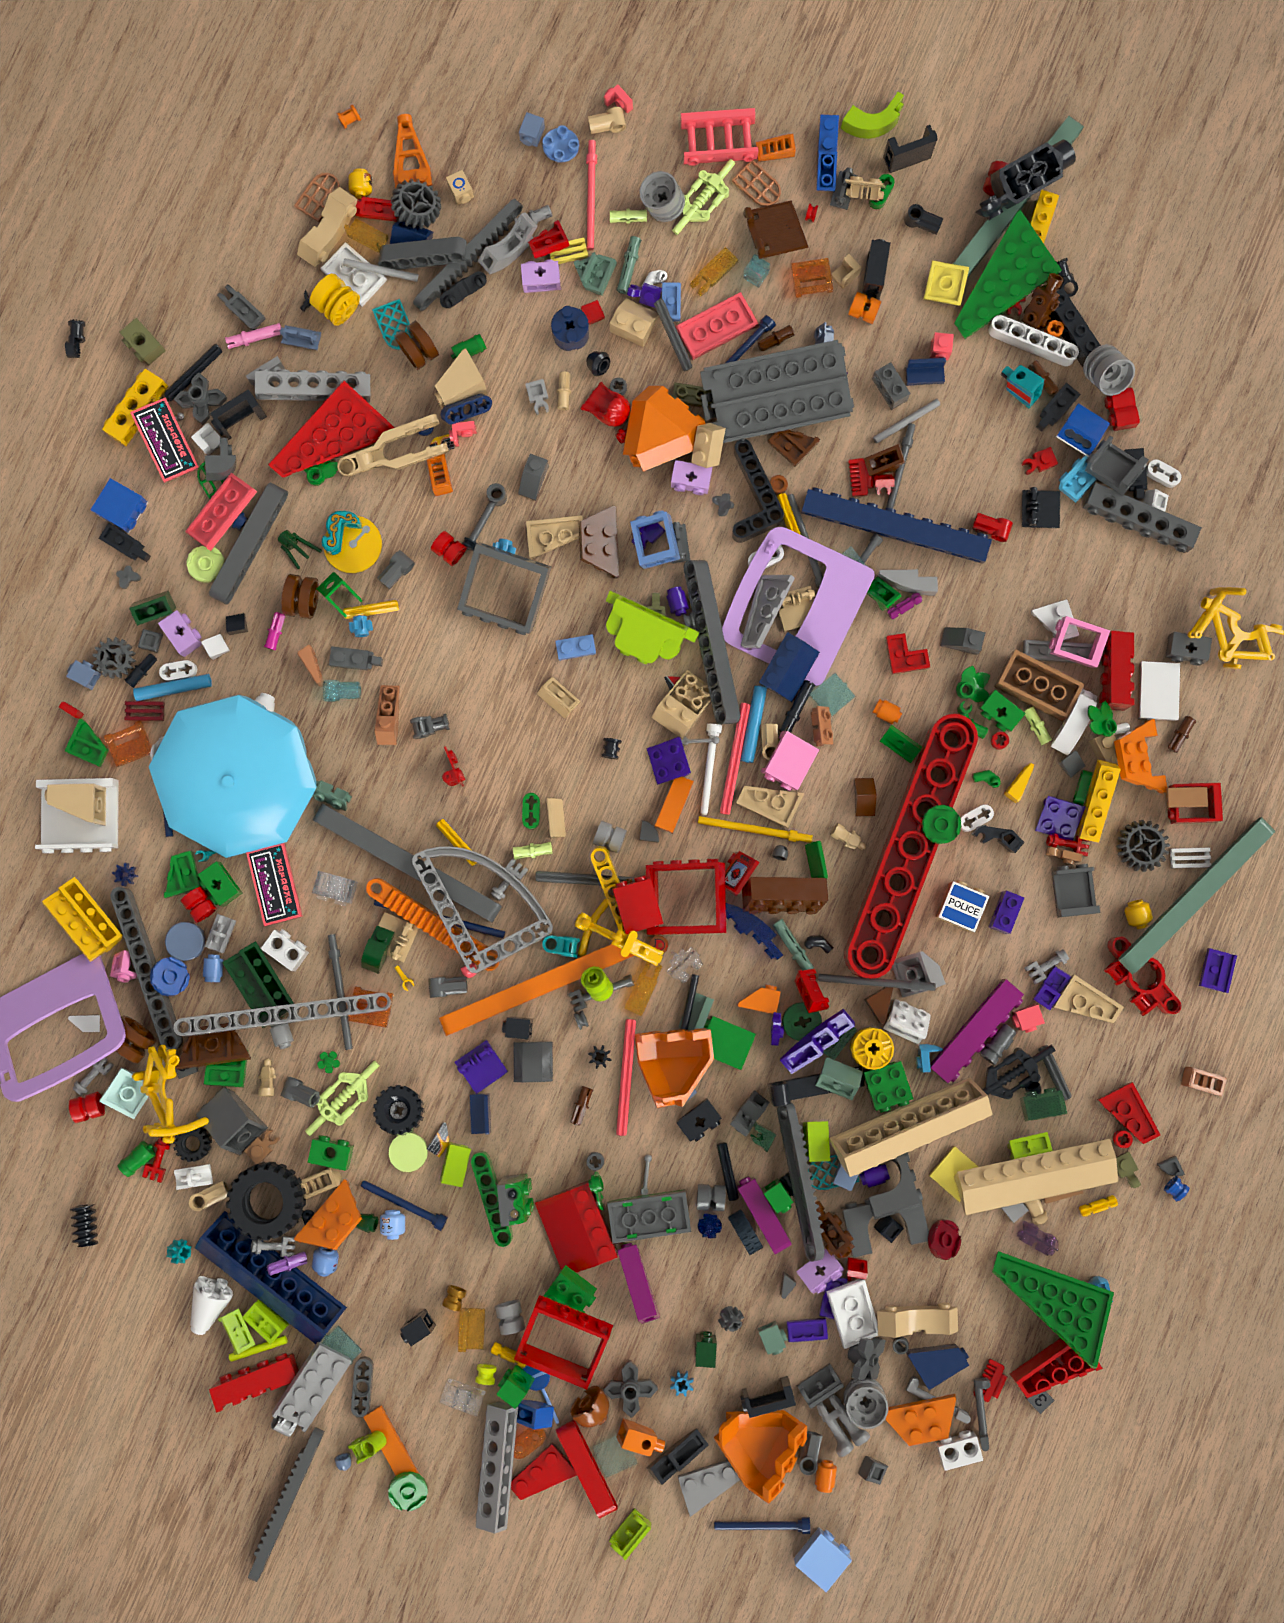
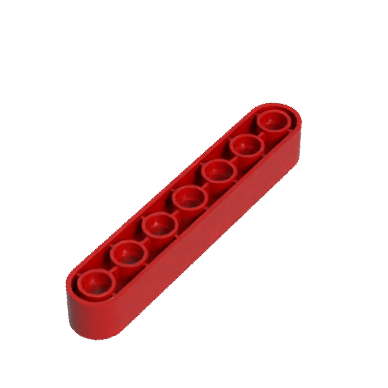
[844,714,978,978]

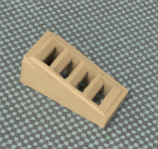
[300,1168,343,1199]

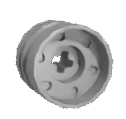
[639,171,685,222]
[1083,344,1135,396]
[844,1377,888,1429]

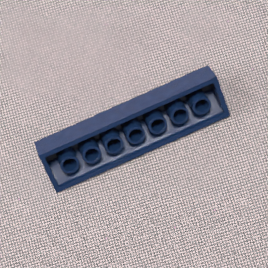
[195,1211,347,1344]

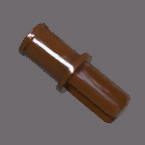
[758,325,794,351]
[1028,360,1058,396]
[1168,716,1196,753]
[570,1086,594,1126]

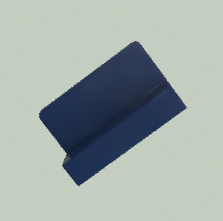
[390,220,434,244]
[905,358,946,386]
[470,1093,491,1135]

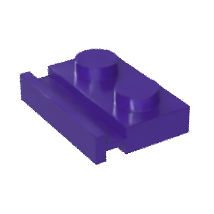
[1199,948,1237,993]

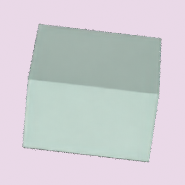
[99,1067,149,1119]

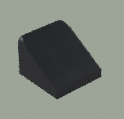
[226,613,248,635]
[874,1215,904,1243]

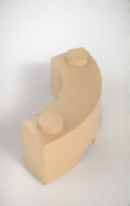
[297,187,358,267]
[877,1303,958,1338]

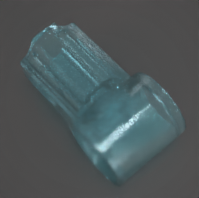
[323,680,361,702]

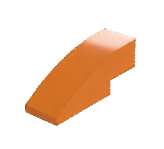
[655,777,694,834]

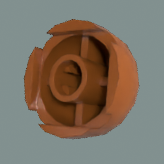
[570,1386,610,1428]

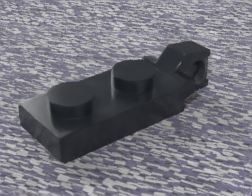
[1036,383,1081,432]
[1124,448,1148,501]
[99,523,151,562]

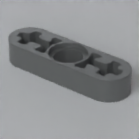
[351,1356,374,1417]

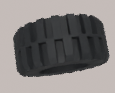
[226,1162,306,1241]

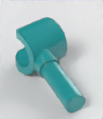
[195,850,216,862]

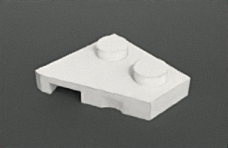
[1031,600,1079,641]

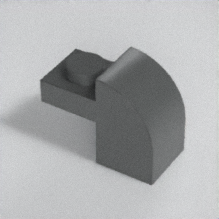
[205,438,236,481]
[730,1090,770,1137]

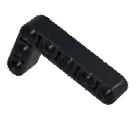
[732,439,784,543]
[768,1066,865,1107]

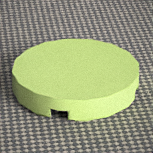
[186,546,225,583]
[389,1133,428,1172]

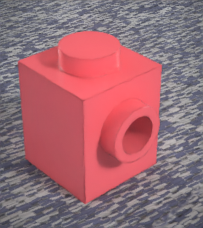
[930,332,954,360]
[1012,1004,1045,1033]

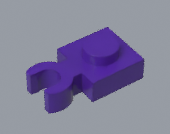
[631,522,665,550]
[771,1012,784,1046]

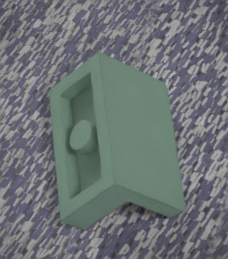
[679,993,714,1031]
[815,1057,863,1100]

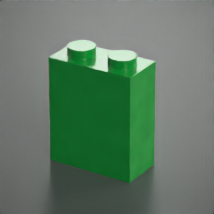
[704,1016,756,1070]

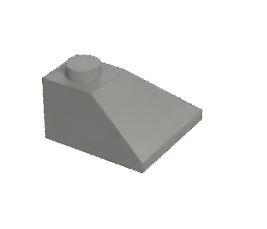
[892,951,946,998]

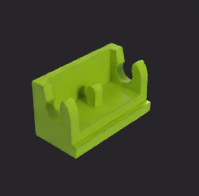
[802,1121,830,1162]
[1007,1132,1053,1160]
[440,1142,471,1187]
[242,1300,289,1345]
[218,1308,255,1355]
[609,1508,651,1561]

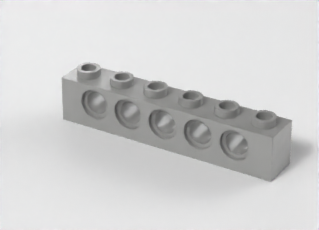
[255,369,371,402]
[476,1402,518,1534]

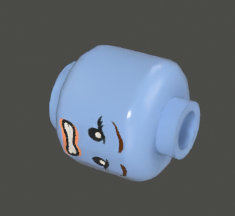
[380,1210,405,1240]

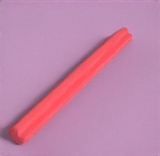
[720,703,750,815]
[616,1019,636,1136]

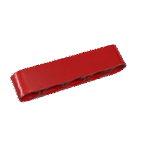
[556,1420,618,1519]

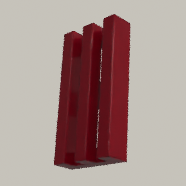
[124,701,165,721]

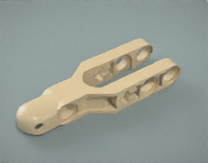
[338,414,449,476]

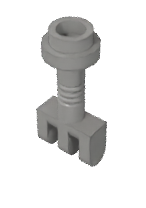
[491,859,528,901]
[1025,949,1069,984]
[73,1058,114,1096]
[251,1236,295,1257]

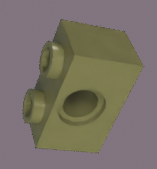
[119,318,166,365]

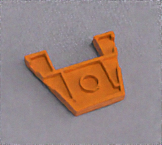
[1114,719,1168,794]

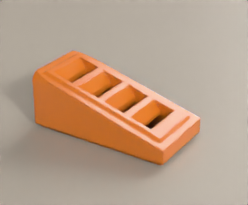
[756,134,796,162]
[427,454,453,496]

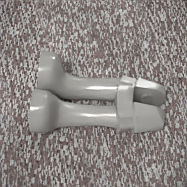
[816,1394,870,1458]

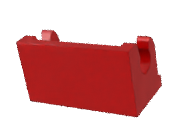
[794,969,830,1013]

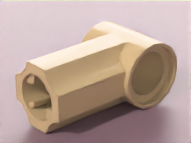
[588,107,626,134]
[761,724,778,762]
[189,1180,229,1211]

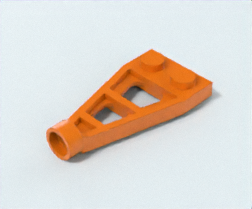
[393,114,433,189]

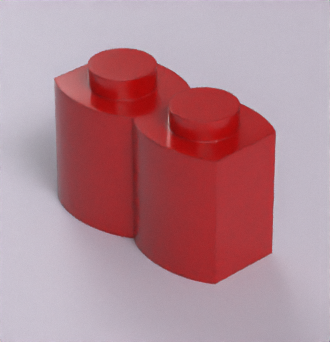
[1104,387,1140,431]

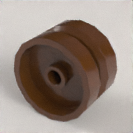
[394,320,439,370]
[281,574,319,620]
[104,1015,157,1064]

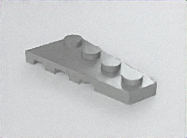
[741,575,795,648]

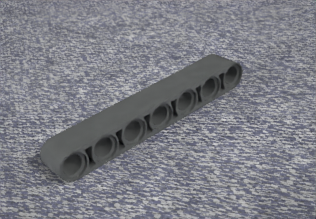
[209,482,288,605]

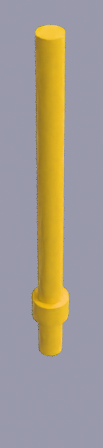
[698,816,813,843]

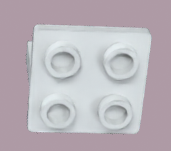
[883,999,931,1044]

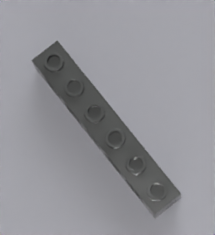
[1083,483,1202,553]

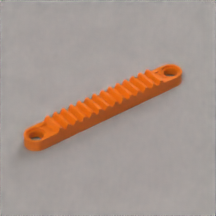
[366,878,500,971]

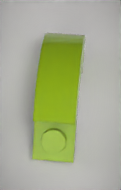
[841,92,904,139]

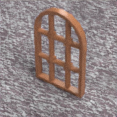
[732,160,781,207]
[294,173,340,222]

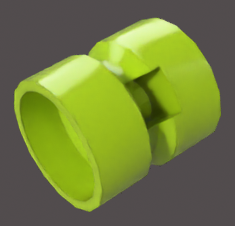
[581,966,614,1002]

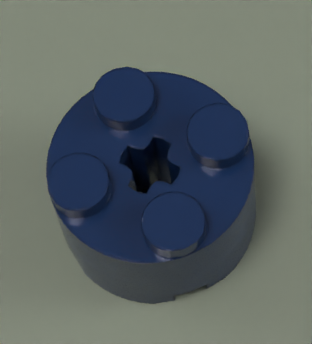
[551,306,589,351]

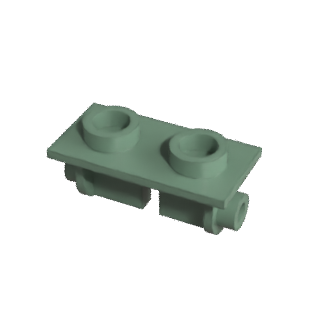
[313,780,352,811]

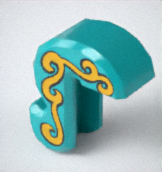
[322,510,363,555]

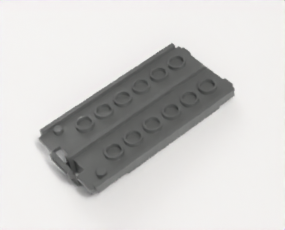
[700,340,854,443]

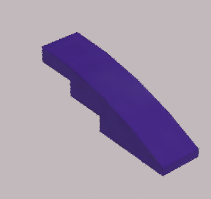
[780,1009,855,1074]

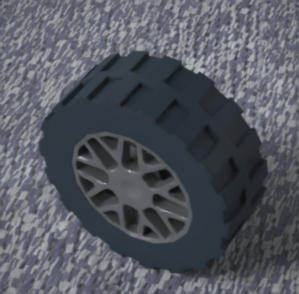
[728,1209,763,1255]

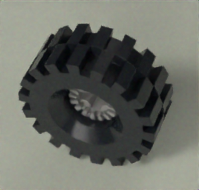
[373,1085,425,1136]

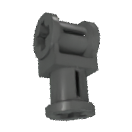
[410,714,450,739]

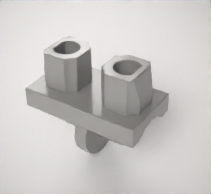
[205,914,236,953]

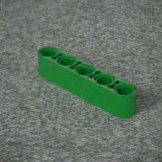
[471,1151,513,1247]

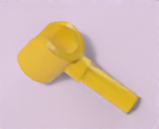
[395,965,414,991]

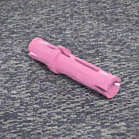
[225,323,281,349]

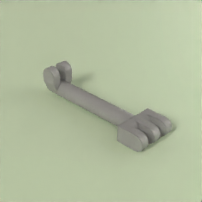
[906,1376,971,1423]

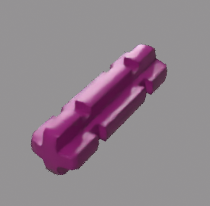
[887,592,923,619]

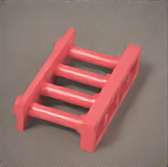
[681,108,758,166]

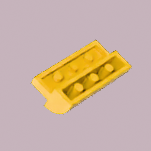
[42,877,123,962]

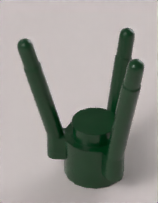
[278,530,322,569]

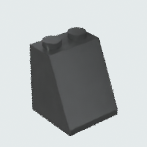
[196,1087,268,1155]

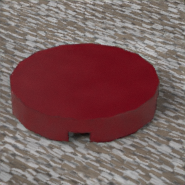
[928,1219,961,1260]

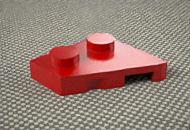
[528,220,570,259]

